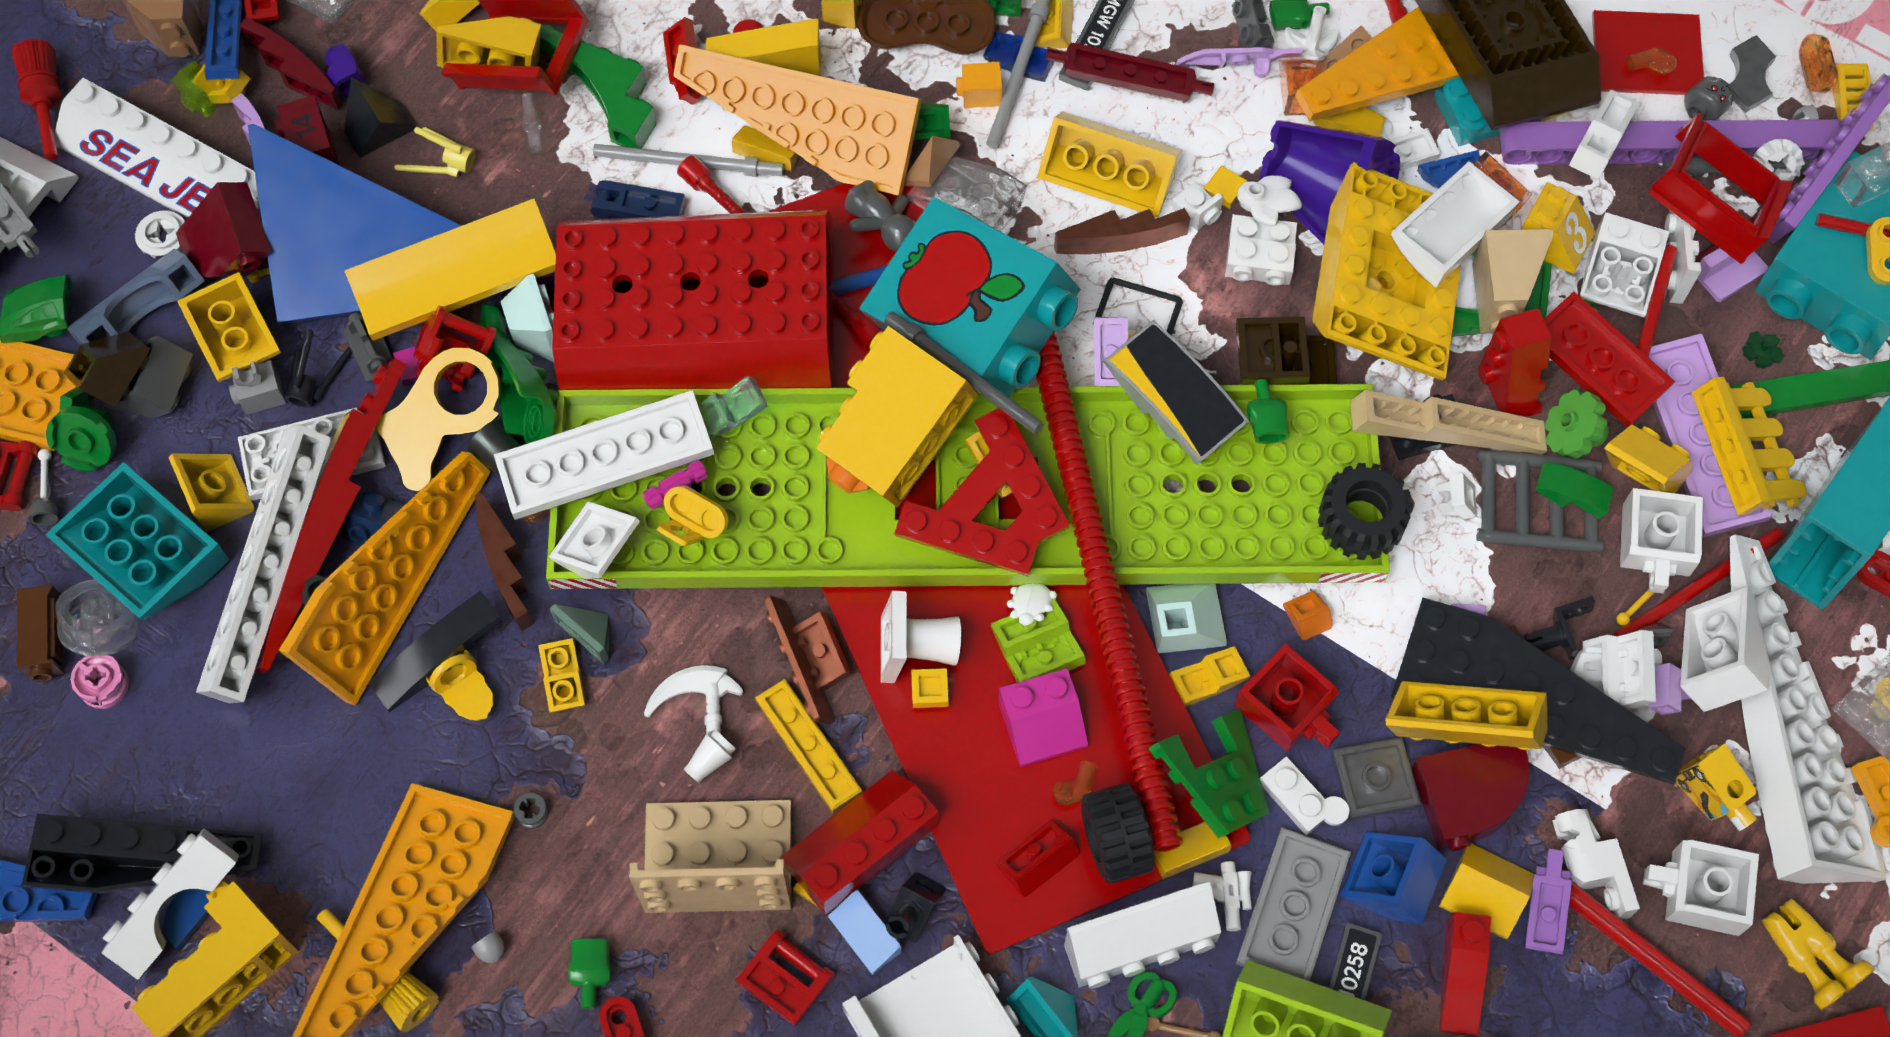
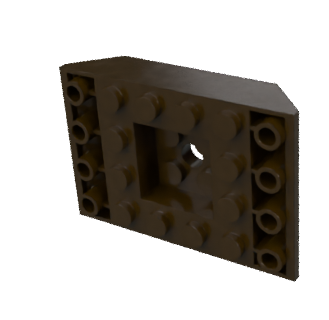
[1415,0,1601,131]

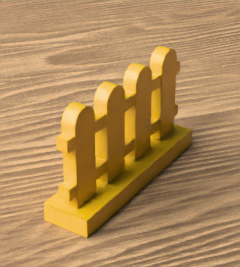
[1692,377,1807,516]

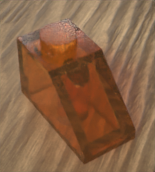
[1278,59,1318,116]

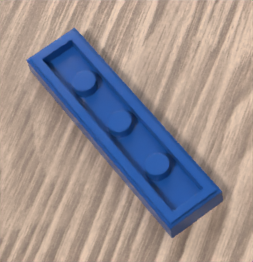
[205,0,244,80]

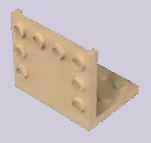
[629,800,791,913]

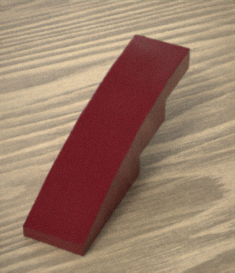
[239,17,342,111]

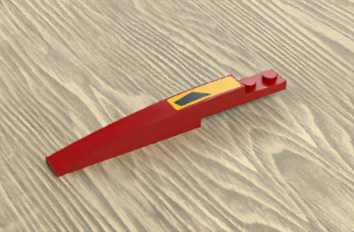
[254,358,407,675]

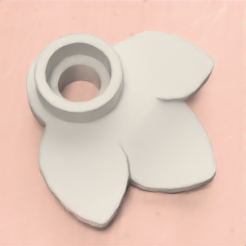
[1237,175,1302,226]

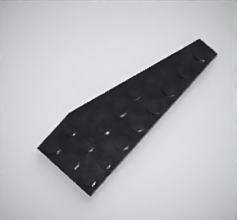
[1391,597,1685,785]

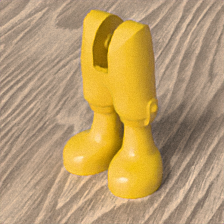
[1762,899,1876,1011]

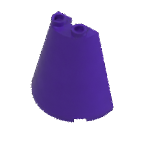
[1259,120,1400,245]

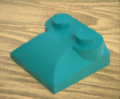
[1433,77,1500,147]

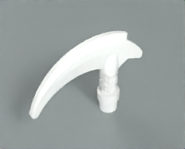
[644,665,743,736]

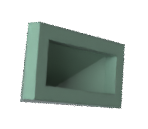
[550,604,609,665]

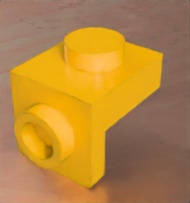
[192,63,250,104]

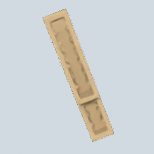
[1350,390,1547,455]

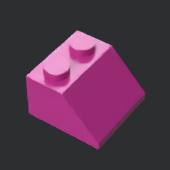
[998,668,1088,767]

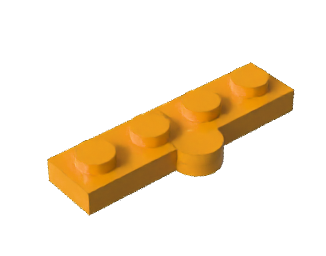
[1851,754,1890,848]

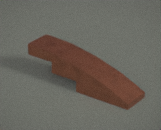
[1054,208,1190,255]
[475,492,533,632]

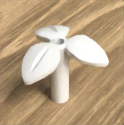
[1285,6,1339,61]

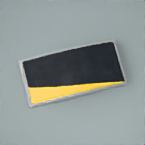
[1102,320,1249,464]

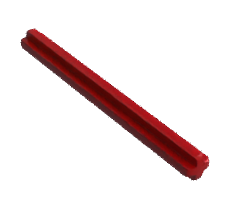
[1569,882,1751,1037]

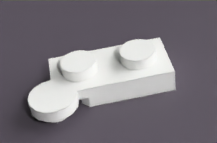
[1260,756,1350,836]

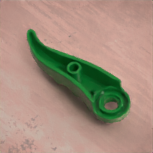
[480,305,560,444]

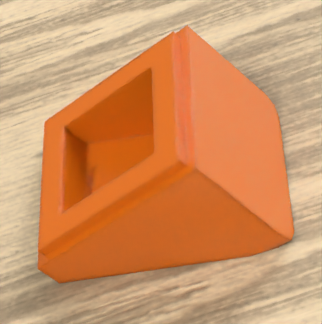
[1283,591,1333,640]

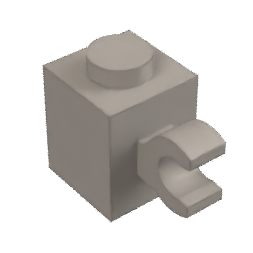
[229,360,286,415]

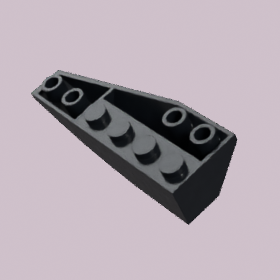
[22,813,263,894]

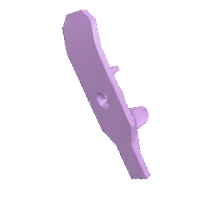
[1176,47,1303,79]

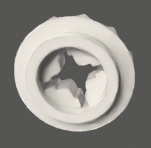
[1753,139,1805,181]
[135,211,185,259]

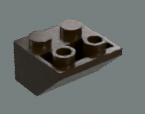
[63,331,150,407]

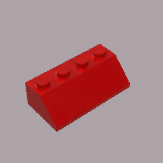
[779,770,939,915]

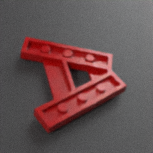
[894,408,1070,577]

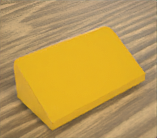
[1034,0,1074,49]
[731,125,799,172]
[1154,822,1231,879]

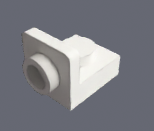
[1170,181,1223,231]

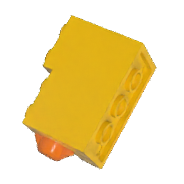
[817,326,979,508]

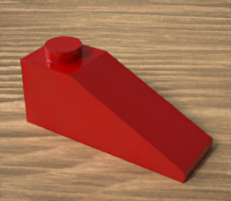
[1439,912,1491,1037]

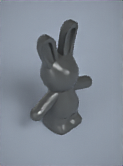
[845,180,915,252]

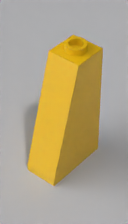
[706,19,821,76]

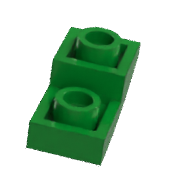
[1535,462,1614,519]

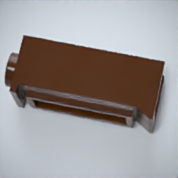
[17,584,65,682]

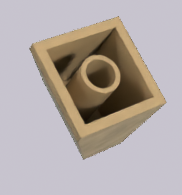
[1472,229,1553,334]

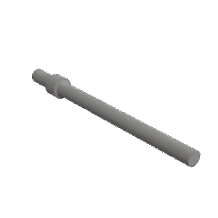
[986,0,1050,149]
[593,144,784,177]

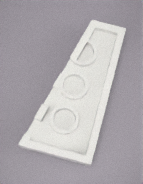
[1665,175,1701,304]

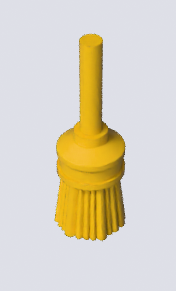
[317,908,439,1033]

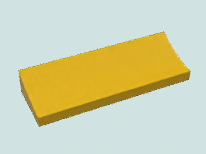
[344,199,556,341]

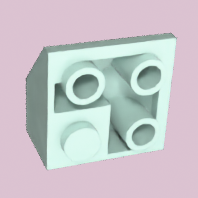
[500,274,554,362]
[1146,584,1227,653]

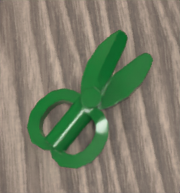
[1107,972,1177,1037]

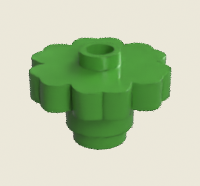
[1545,389,1609,459]

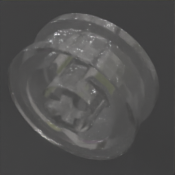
[55,580,139,656]

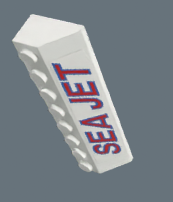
[54,78,263,226]

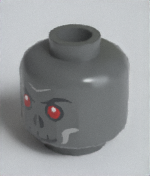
[1684,76,1733,121]

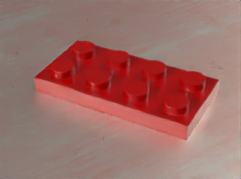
[1544,291,1675,428]

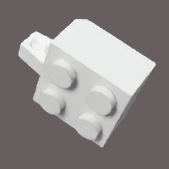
[1620,488,1703,594]
[1643,840,1759,936]

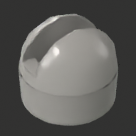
[1792,104,1819,120]
[471,931,504,963]

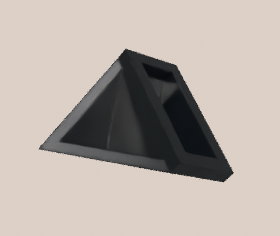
[344,77,416,158]

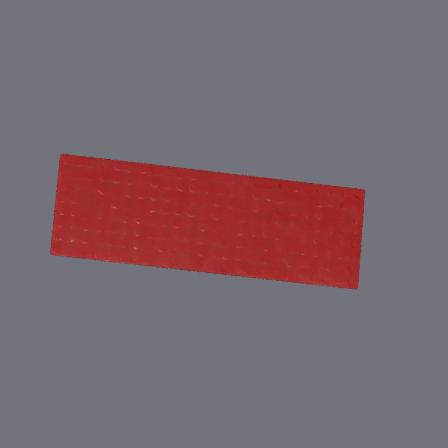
[684,163,1250,955]

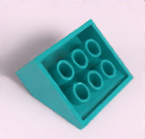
[45,462,229,621]

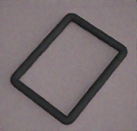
[1093,278,1183,336]

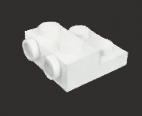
[1225,214,1297,286]

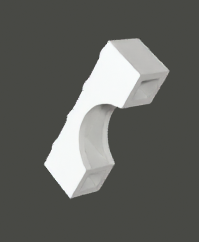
[101,829,239,980]

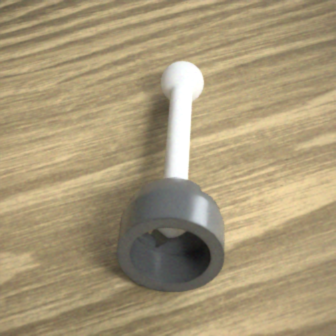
[29,448,58,526]

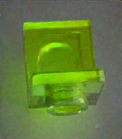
[171,60,215,118]

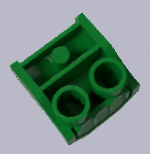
[0,273,73,343]

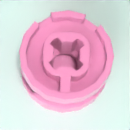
[70,653,129,709]

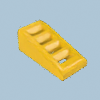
[1830,63,1874,130]

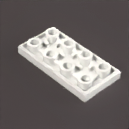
[238,407,386,501]

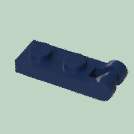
[590,180,686,218]

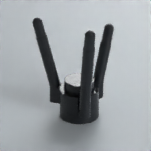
[284,329,352,408]

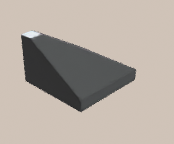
[1635,623,1673,647]

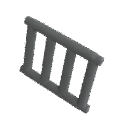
[1476,450,1604,553]

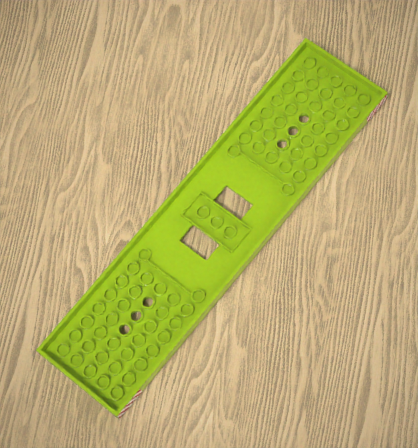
[546,384,1390,589]

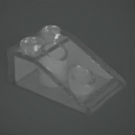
[907,156,1028,232]

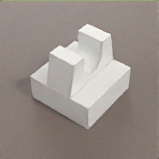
[1437,473,1477,519]

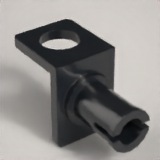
[1524,596,1595,660]
[885,872,946,943]

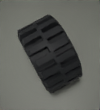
[1318,463,1413,560]
[1081,783,1155,884]

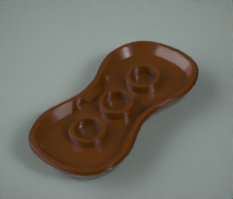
[857,0,996,55]

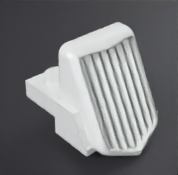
[1570,630,1662,709]

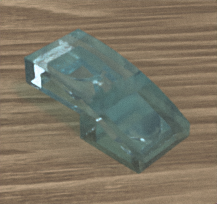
[698,376,769,439]

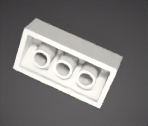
[1064,881,1221,989]

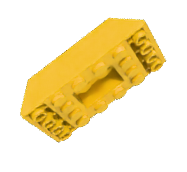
[1312,162,1461,381]

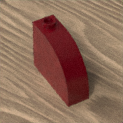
[176,182,271,278]
[1411,744,1529,852]

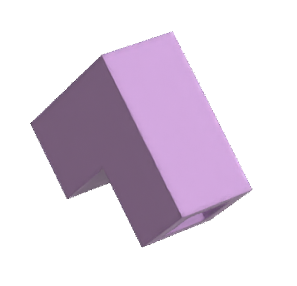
[1649,663,1691,715]

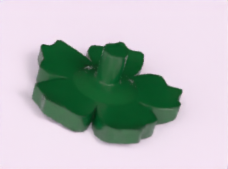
[1742,331,1784,369]

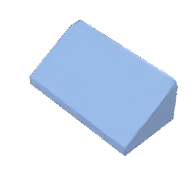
[828,890,901,975]

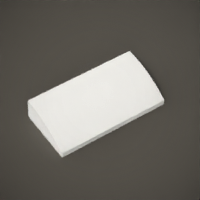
[1391,162,1520,288]

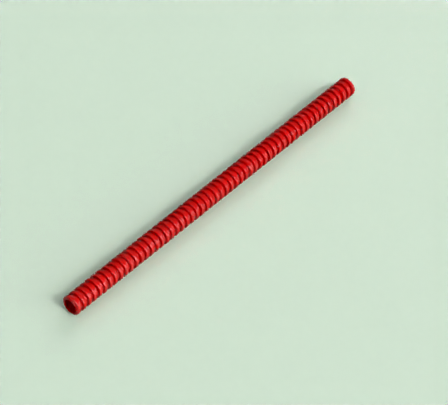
[1036,331,1183,852]

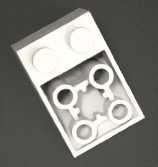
[1580,212,1670,318]

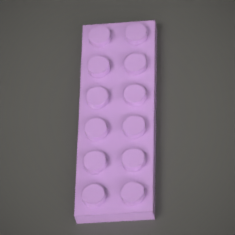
[1649,333,1772,538]

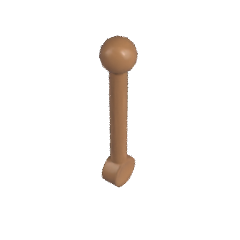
[1147,1017,1222,1037]

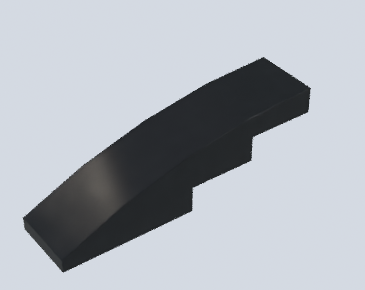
[369,591,502,712]

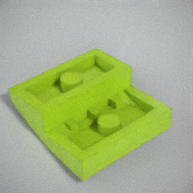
[991,598,1086,683]

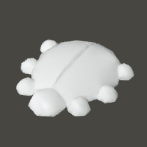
[1007,584,1057,626]

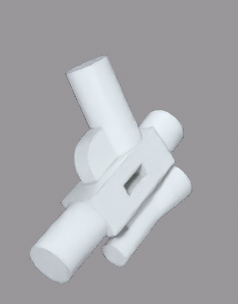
[1193,861,1252,931]

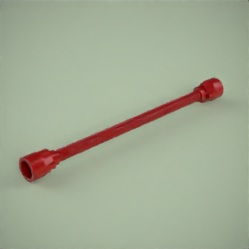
[677,155,884,351]

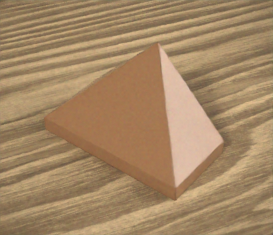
[904,136,960,187]

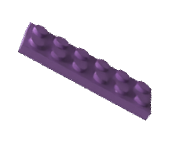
[1768,73,1890,244]

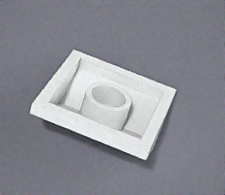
[549,502,640,579]

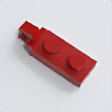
[663,17,701,105]

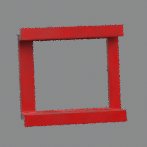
[441,0,590,96]
[1648,113,1794,264]

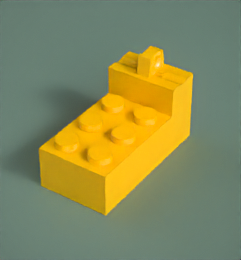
[131,881,299,1037]

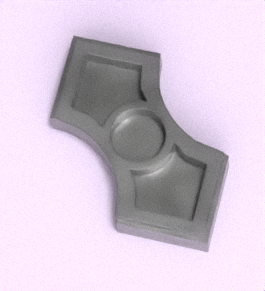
[1729,35,1776,113]

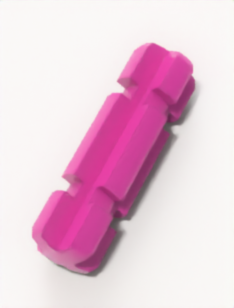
[642,460,708,509]

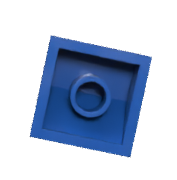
[1340,832,1447,925]

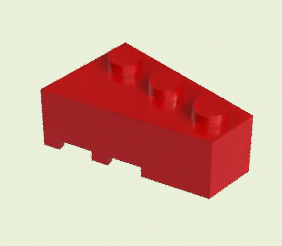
[1478,308,1552,417]

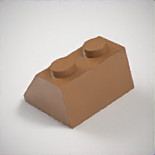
[123,0,202,58]

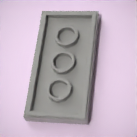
[1236,827,1351,981]

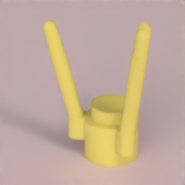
[394,127,476,178]

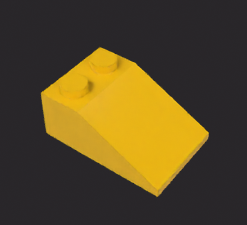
[436,16,541,68]
[177,272,281,383]

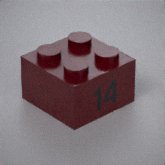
[275,95,340,166]

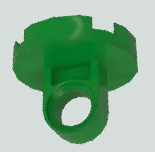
[45,406,117,471]

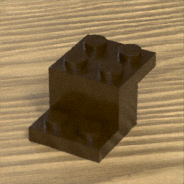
[1236,317,1337,385]

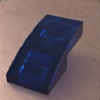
[983,31,1055,82]

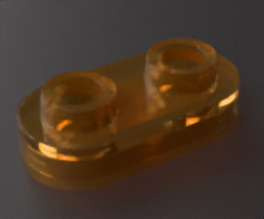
[1799,33,1838,93]

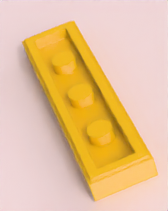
[755,679,863,813]

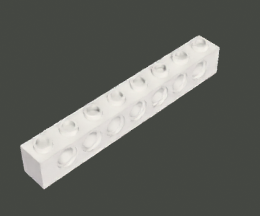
[196,425,331,703]

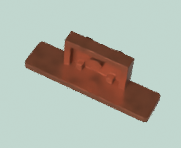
[764,595,852,725]

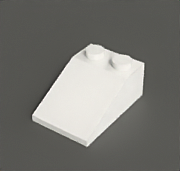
[1680,586,1769,712]

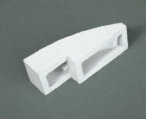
[1569,89,1640,180]

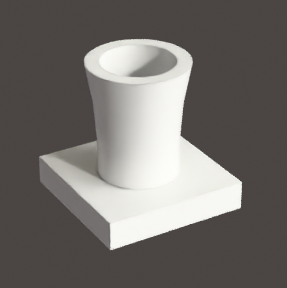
[881,591,961,683]

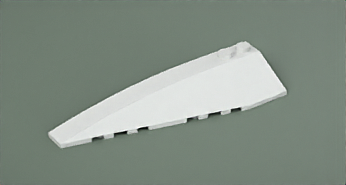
[1730,534,1887,884]

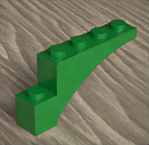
[533,21,657,149]

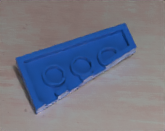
[0,860,98,923]

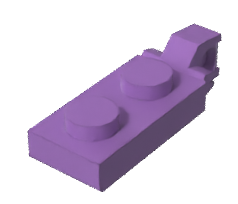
[1525,849,1572,955]

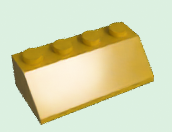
[1037,111,1183,218]
[1385,681,1548,750]

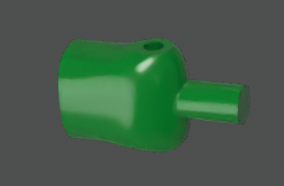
[1269,0,1330,31]
[1247,379,1290,444]
[568,939,610,1010]

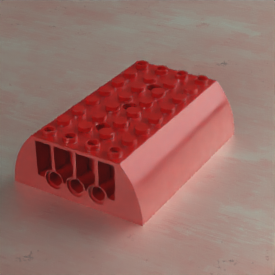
[552,210,834,390]

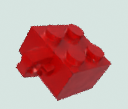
[1234,643,1340,753]

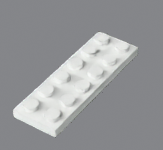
[494,390,714,520]

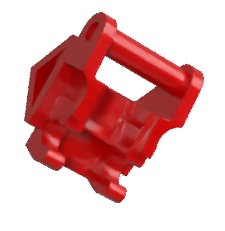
[413,305,496,393]

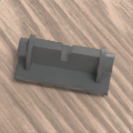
[1231,0,1274,49]
[342,313,393,384]

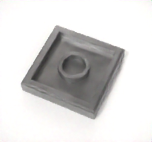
[1331,737,1421,821]

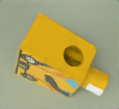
[1676,743,1757,831]

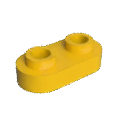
[1866,217,1890,285]

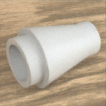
[684,730,736,783]

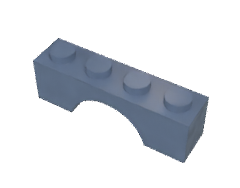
[67,248,205,345]

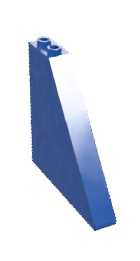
[248,124,461,325]

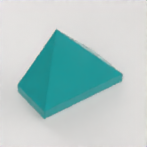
[1006,976,1078,1037]

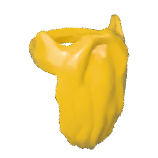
[426,650,493,721]

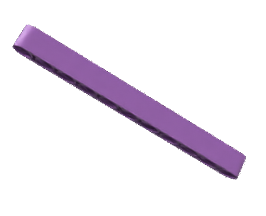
[1499,120,1843,165]

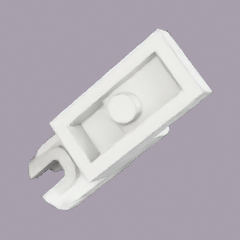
[1552,809,1640,920]

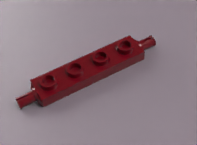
[1045,42,1214,102]

